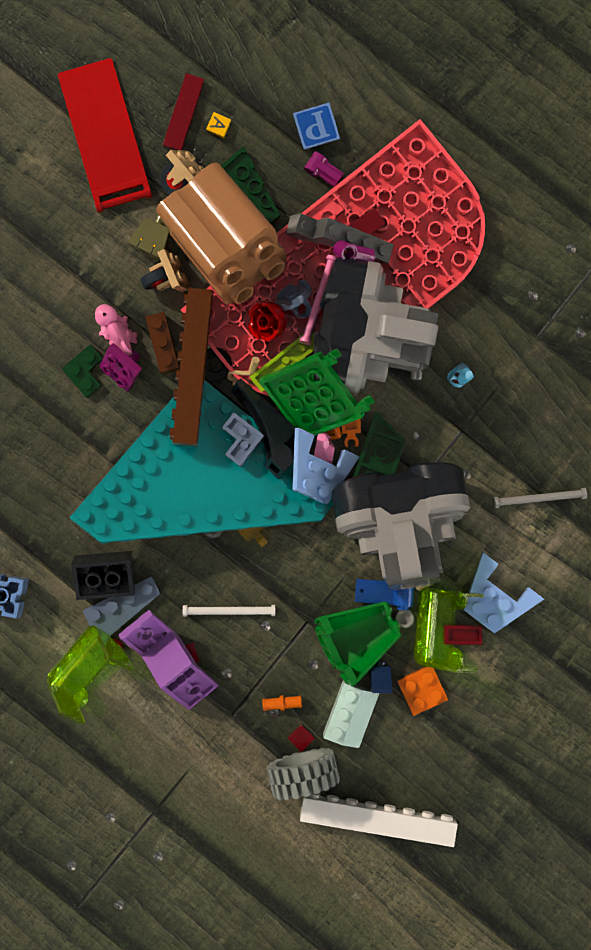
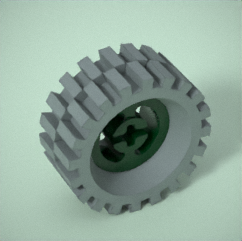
[266,748,340,800]

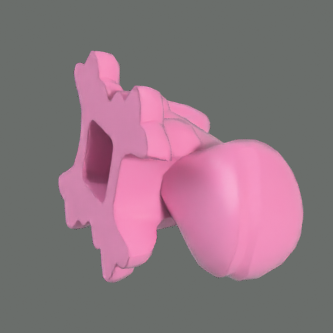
[95,304,138,356]

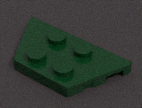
[353,411,406,477]

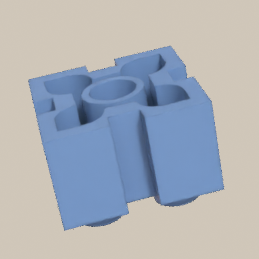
[0,573,29,619]

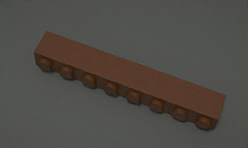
[170,288,213,447]

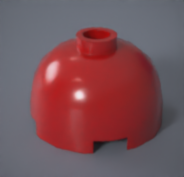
[248,302,287,341]

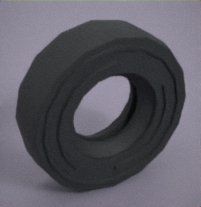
[205,347,232,382]

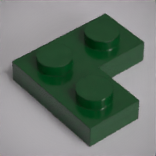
[62,344,103,398]

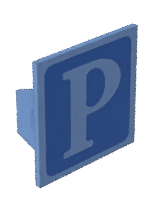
[293,103,340,150]

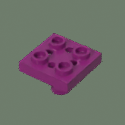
[99,343,142,392]

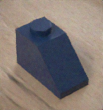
[370,661,392,693]

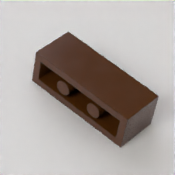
[145,312,180,375]

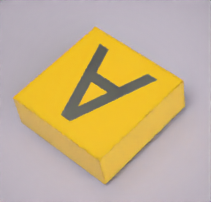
[206,112,231,139]

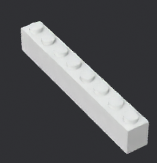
[300,793,458,847]

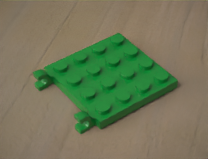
[259,348,375,436]

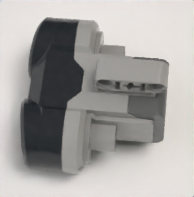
[313,256,439,397]
[332,462,471,591]

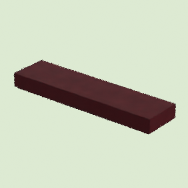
[163,73,204,150]

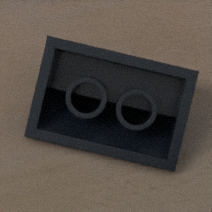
[71,551,135,600]

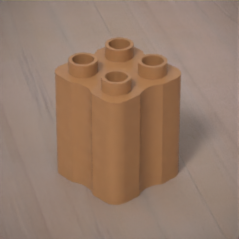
[156,163,287,305]

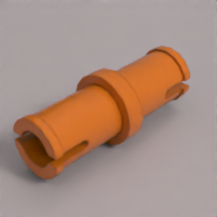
[262,695,302,711]

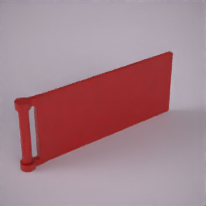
[58,58,152,213]

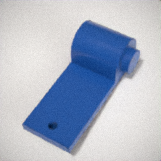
[354,579,414,610]

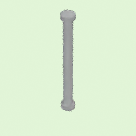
[493,488,587,508]

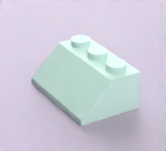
[323,680,379,748]

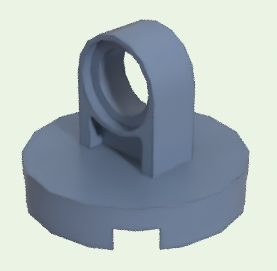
[275,280,312,319]

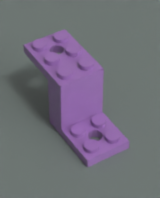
[119,610,219,710]

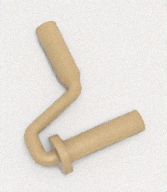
[227,357,260,386]

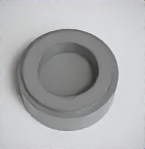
[395,610,414,628]

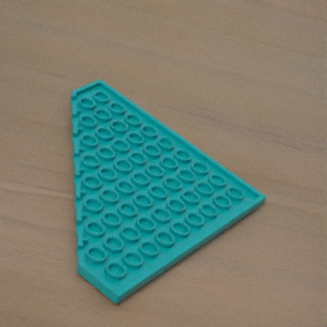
[70,380,333,544]

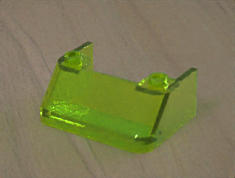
[414,588,484,673]
[47,625,133,725]

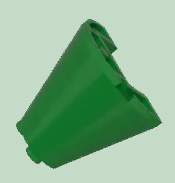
[314,601,401,687]

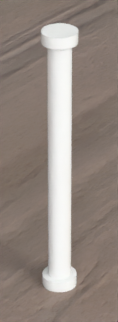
[183,605,275,617]

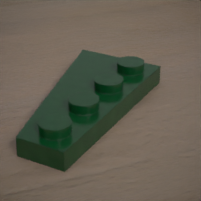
[221,146,280,224]

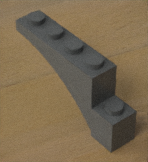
[286,213,394,263]

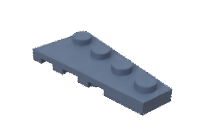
[83,576,160,645]

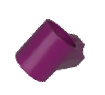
[304,152,344,187]
[333,240,375,262]

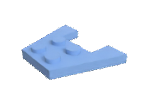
[293,428,359,504]
[463,552,544,633]

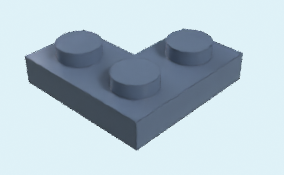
[222,413,265,467]

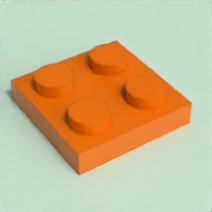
[397,664,448,716]

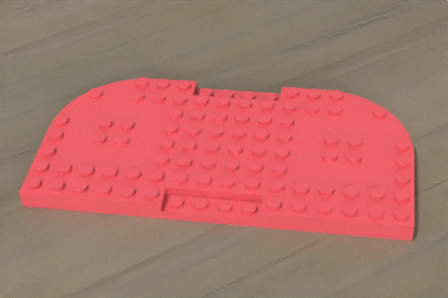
[180,119,485,397]

